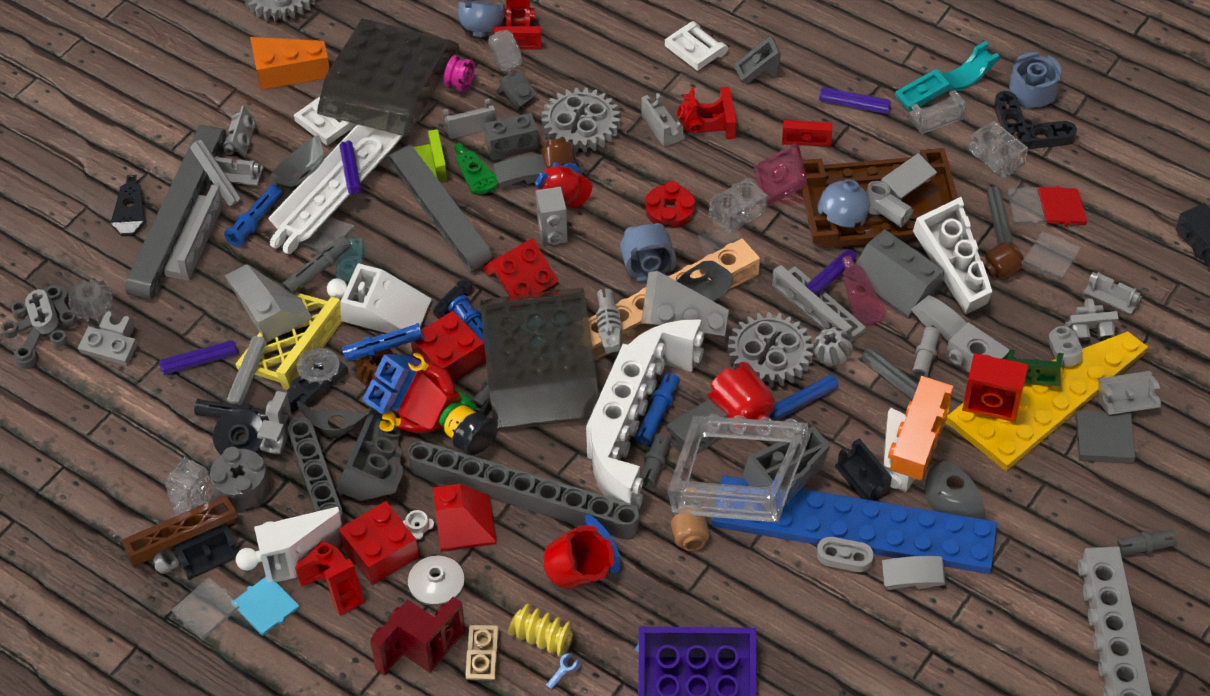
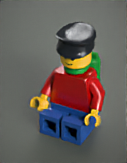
[362,353,498,456]

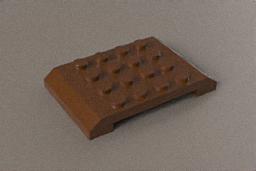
[797,148,958,248]

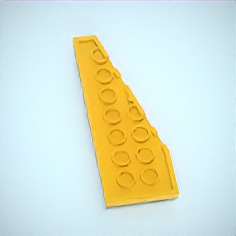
[945,331,1148,471]

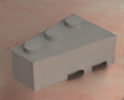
[641,271,729,336]

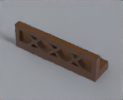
[122,496,238,567]

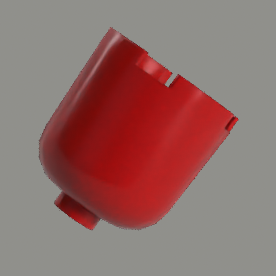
[707,362,775,431]
[543,525,614,589]

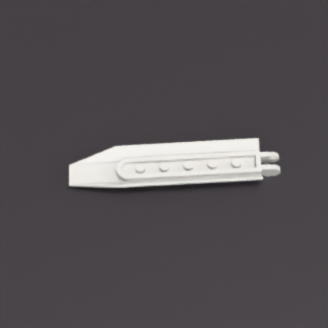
[269,110,415,254]

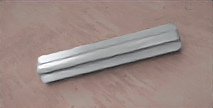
[190,140,241,206]
[227,336,267,406]

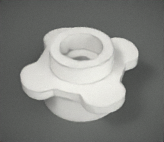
[402,510,434,540]

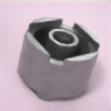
[210,447,270,513]

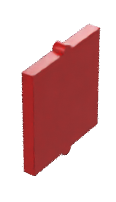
[1038,186,1087,226]

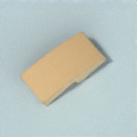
[466,625,499,680]

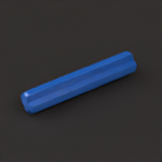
[770,374,838,421]

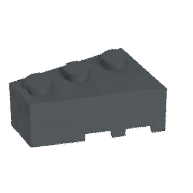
[742,426,830,516]

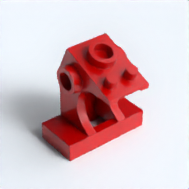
[493,0,542,50]
[677,87,736,140]
[295,541,365,616]

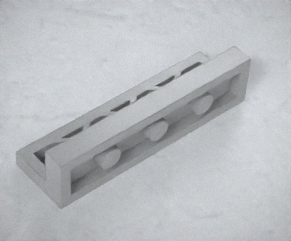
[164,185,223,281]
[772,265,866,341]

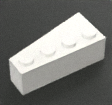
[913,197,992,315]

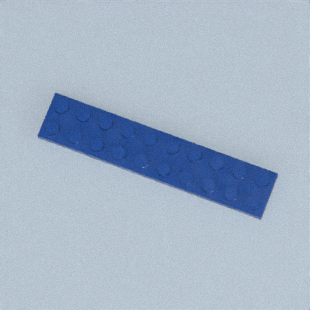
[712,475,997,574]

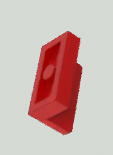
[782,120,833,147]

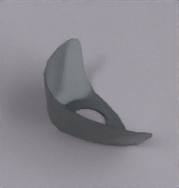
[269,136,324,187]
[676,260,732,301]
[297,401,372,438]
[925,461,985,519]

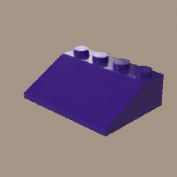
[638,627,756,696]

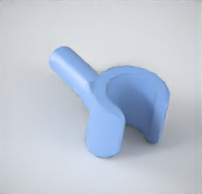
[546,653,581,689]

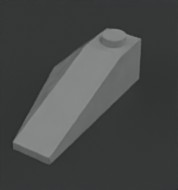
[224,264,312,342]

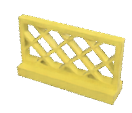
[235,292,343,390]

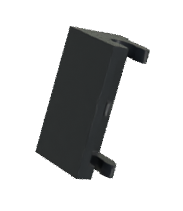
[835,438,892,501]
[173,523,238,580]

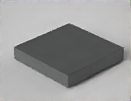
[1075,411,1135,463]

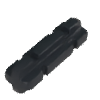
[433,278,473,318]

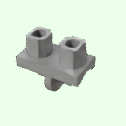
[1065,298,1119,342]

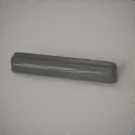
[987,187,1013,244]
[862,348,918,400]

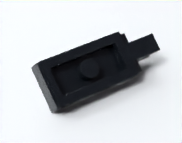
[287,353,348,413]

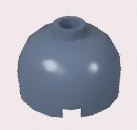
[458,1,505,37]
[817,179,870,227]

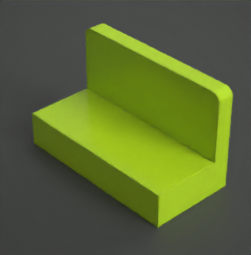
[414,129,447,182]

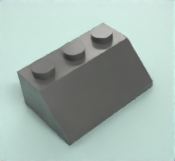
[849,229,944,319]

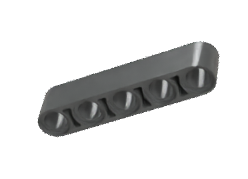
[288,417,345,526]

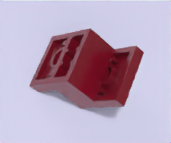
[370,597,466,676]

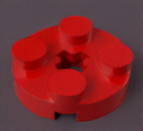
[645,181,695,228]

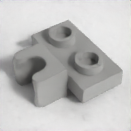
[78,311,138,366]
[257,391,293,454]

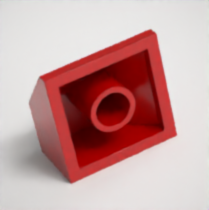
[432,484,496,552]

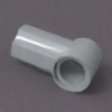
[866,181,913,227]

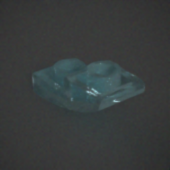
[336,237,363,282]

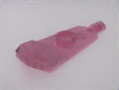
[842,255,886,325]

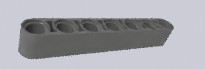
[388,145,493,272]

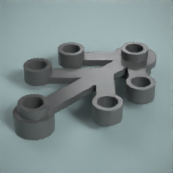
[1,285,77,369]

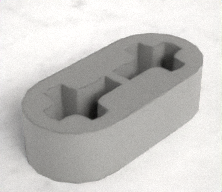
[25,289,58,334]

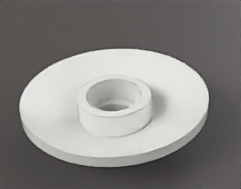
[408,556,464,606]

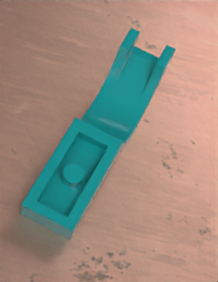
[895,41,1000,113]

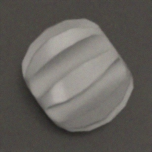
[813,327,853,367]

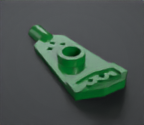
[454,143,499,194]

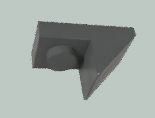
[734,36,781,85]

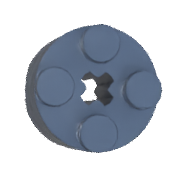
[1009,52,1062,110]
[620,223,677,283]

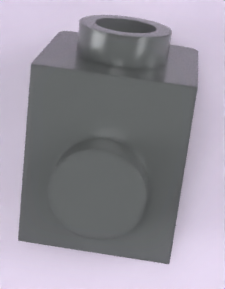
[496,71,537,109]

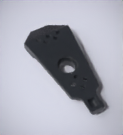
[111,175,144,237]

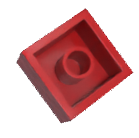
[411,311,486,383]
[962,353,1028,422]
[339,501,419,585]

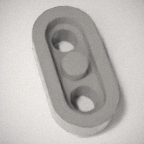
[1049,326,1082,366]
[817,537,873,572]

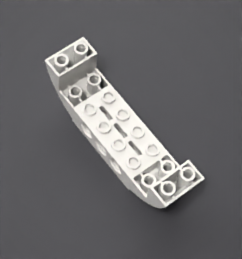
[586,320,704,510]

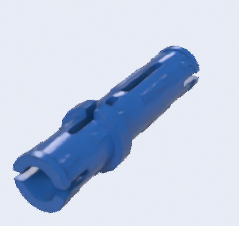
[342,323,423,362]
[635,373,680,446]

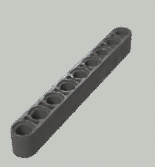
[125,125,227,299]
[408,441,639,540]

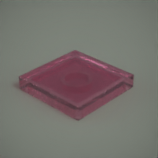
[754,143,808,207]

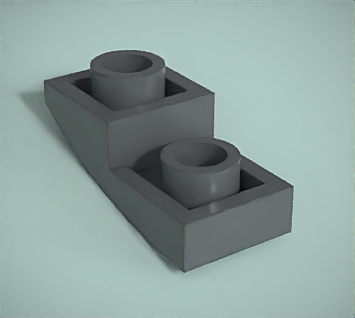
[493,154,547,188]

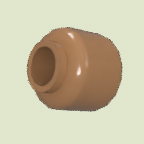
[671,508,710,551]

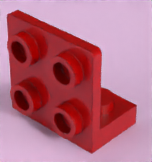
[483,238,558,306]

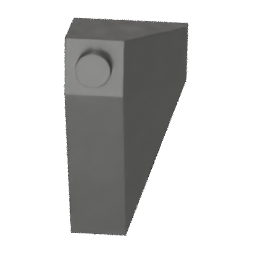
[336,407,403,501]

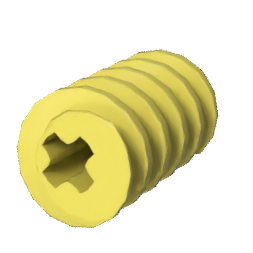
[508,603,573,658]

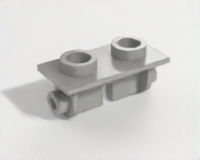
[223,105,256,158]
[209,156,264,186]
[1084,272,1142,315]

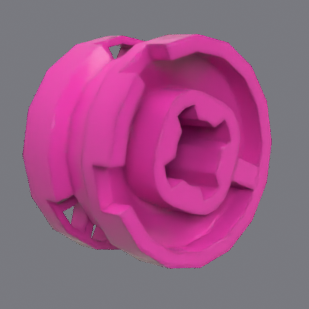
[444,55,475,92]

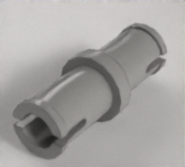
[912,327,940,379]

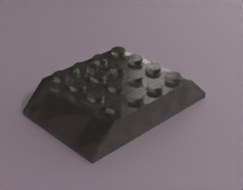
[317,18,459,137]

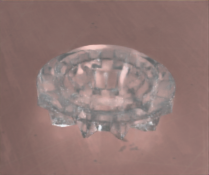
[297,348,340,385]

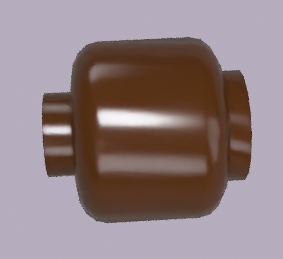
[542,138,576,169]
[984,242,1024,280]

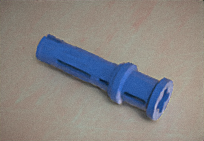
[224,184,283,247]
[449,295,508,362]

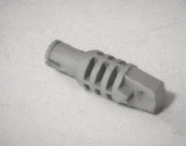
[596,288,622,353]

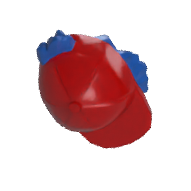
[535,162,593,208]

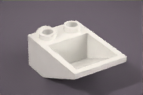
[327,263,432,333]
[236,507,342,583]

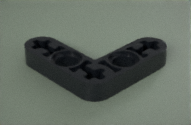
[994,91,1077,150]

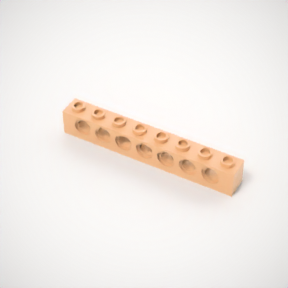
[570,239,760,365]

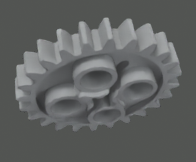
[244,0,316,21]
[541,88,620,153]
[727,312,814,388]

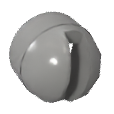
[153,549,179,574]

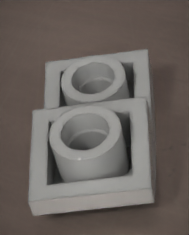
[911,295,967,342]
[882,556,946,590]

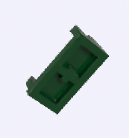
[1007,350,1065,386]

